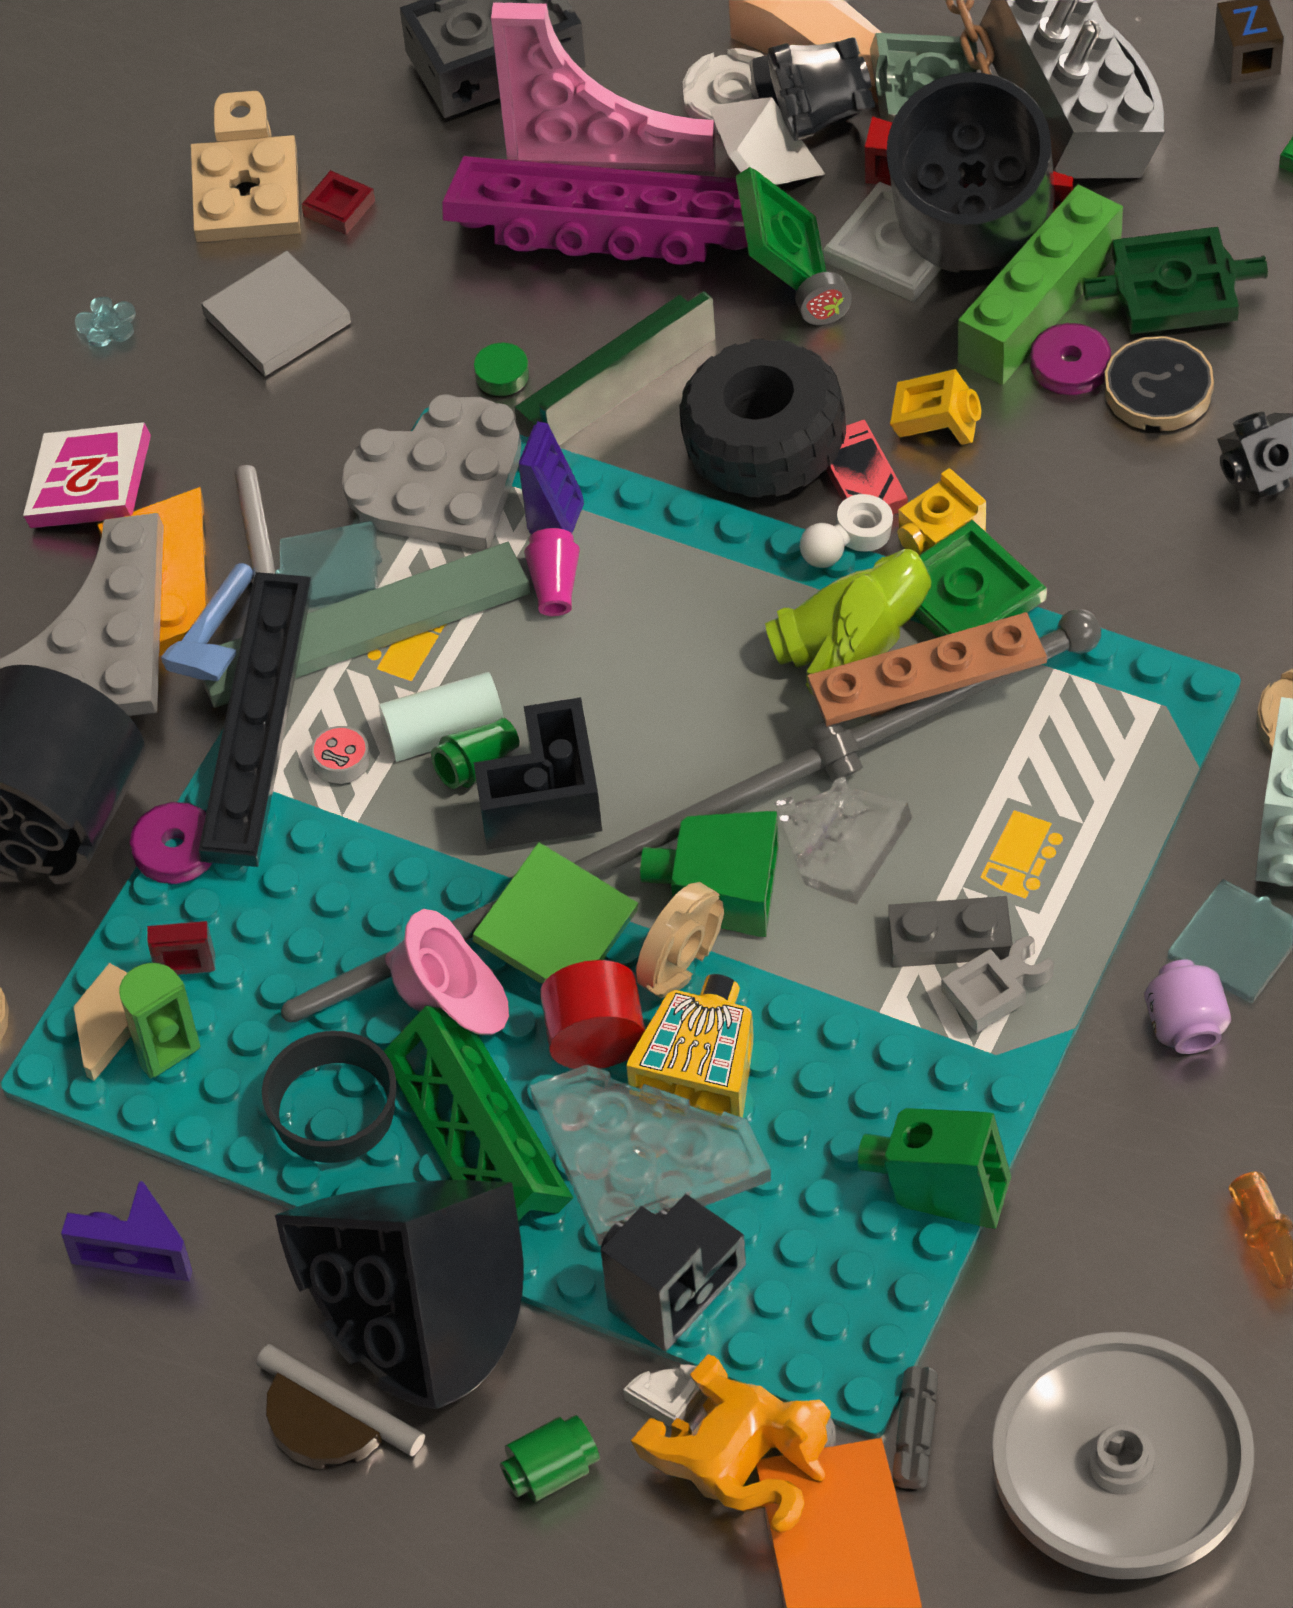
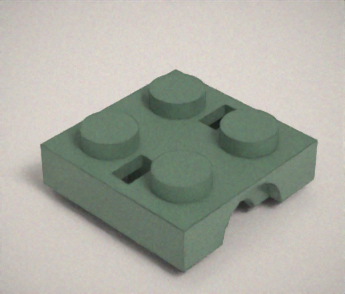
[870,33,978,122]

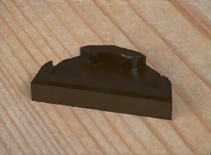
[266,1372,382,1469]

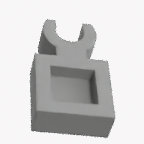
[941,936,1054,1033]

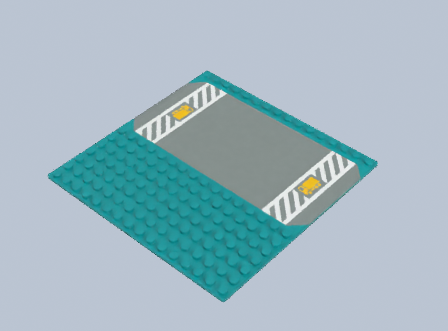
[1,407,1241,1439]

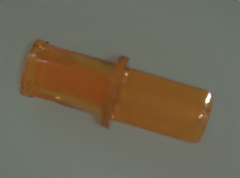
[1228,1172,1293,1290]

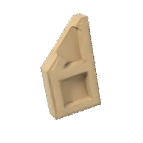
[74,963,131,1081]

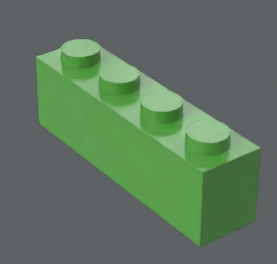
[958,184,1123,385]

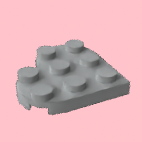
[342,394,521,550]

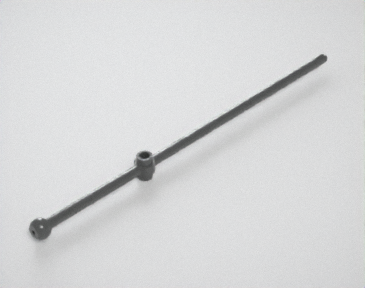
[281,609,1101,1023]

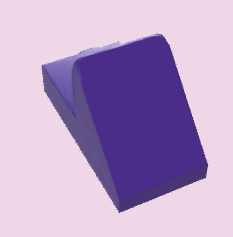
[61,1181,192,1282]

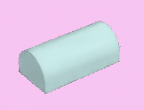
[378,672,504,762]

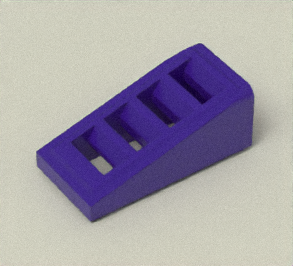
[518,421,584,534]

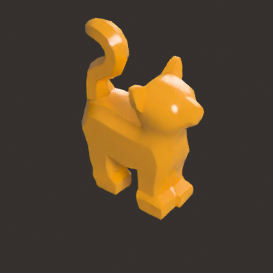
[631,1354,831,1533]

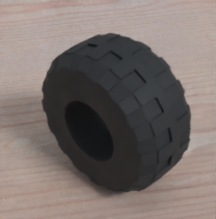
[679,338,846,498]

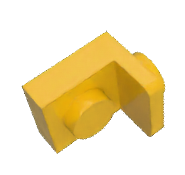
[890,369,981,445]

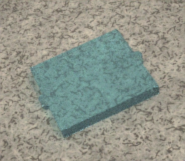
[275,521,383,608]
[1167,879,1293,1004]

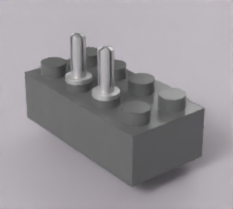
[977,0,1165,178]

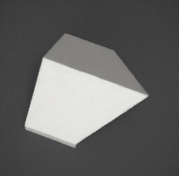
[710,97,825,185]

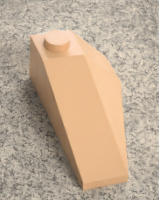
[729,0,882,103]

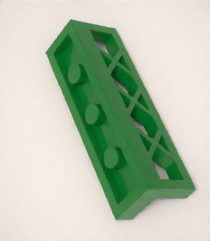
[383,1006,574,1222]

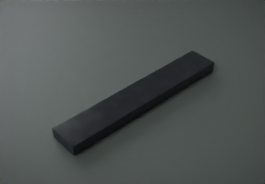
[199,572,313,867]

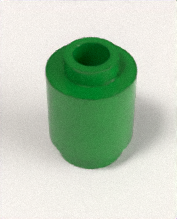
[500,1415,600,1503]

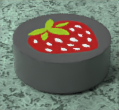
[795,272,852,325]

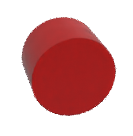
[540,960,645,1070]

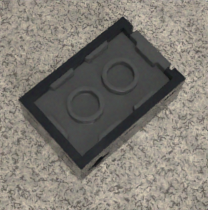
[399,0,586,118]

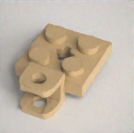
[191,91,301,243]

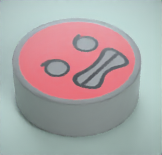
[311,726,370,784]

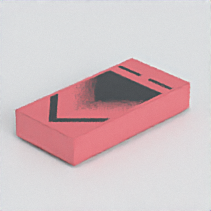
[826,419,908,515]

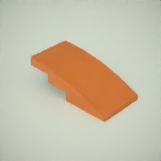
[756,1438,922,1608]

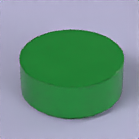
[474,342,529,396]

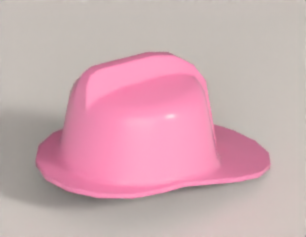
[385,909,509,1035]

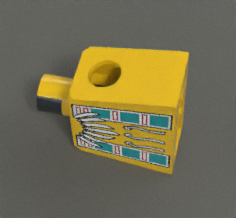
[626,974,754,1124]

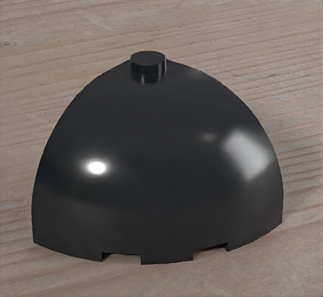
[275,1180,524,1409]

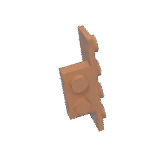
[808,612,1047,727]

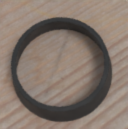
[262,1031,396,1163]

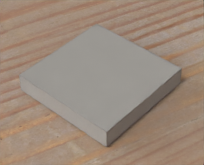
[201,251,351,376]

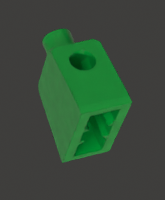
[640,811,779,937]
[858,1108,1011,1229]

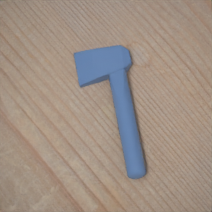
[161,563,253,681]

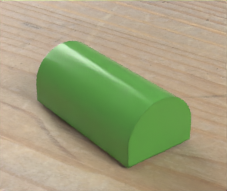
[119,963,201,1079]

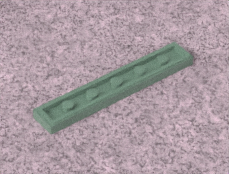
[202,541,530,708]

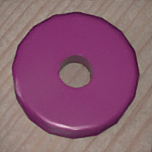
[1030,323,1111,395]
[130,802,212,884]

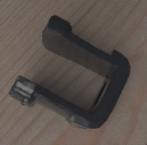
[749,37,875,141]

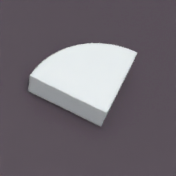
[623,1365,704,1427]

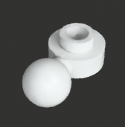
[800,494,893,568]

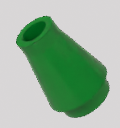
[431,718,520,789]

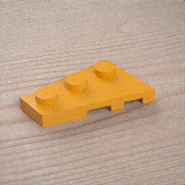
[98,487,208,657]

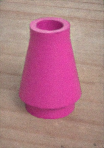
[524,528,580,616]

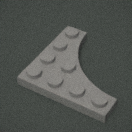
[0,513,164,716]

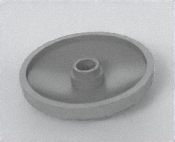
[992,1332,1254,1579]

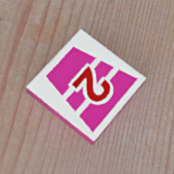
[23,422,151,528]

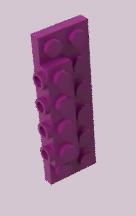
[442,156,748,265]

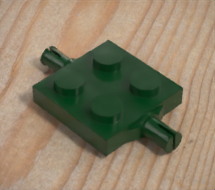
[1082,226,1268,334]

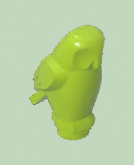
[765,549,931,695]

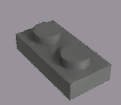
[888,896,1013,968]

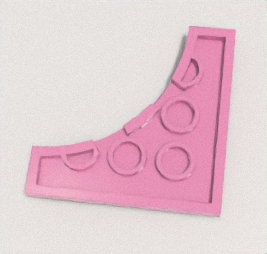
[491,3,716,172]

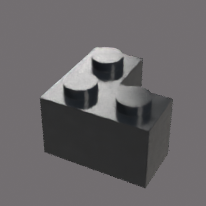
[473,697,602,850]
[600,1193,746,1352]

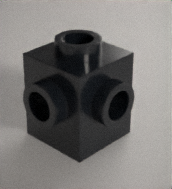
[1217,412,1293,497]

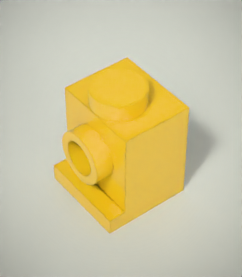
[897,468,986,555]

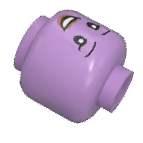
[1144,959,1231,1054]

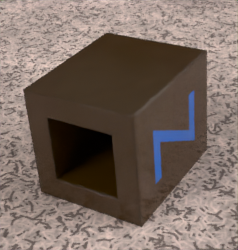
[1214,0,1284,84]

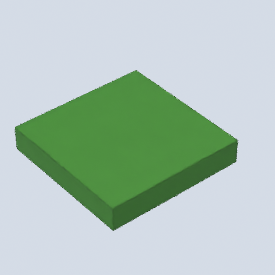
[473,842,638,985]

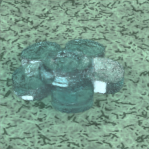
[75,297,136,347]

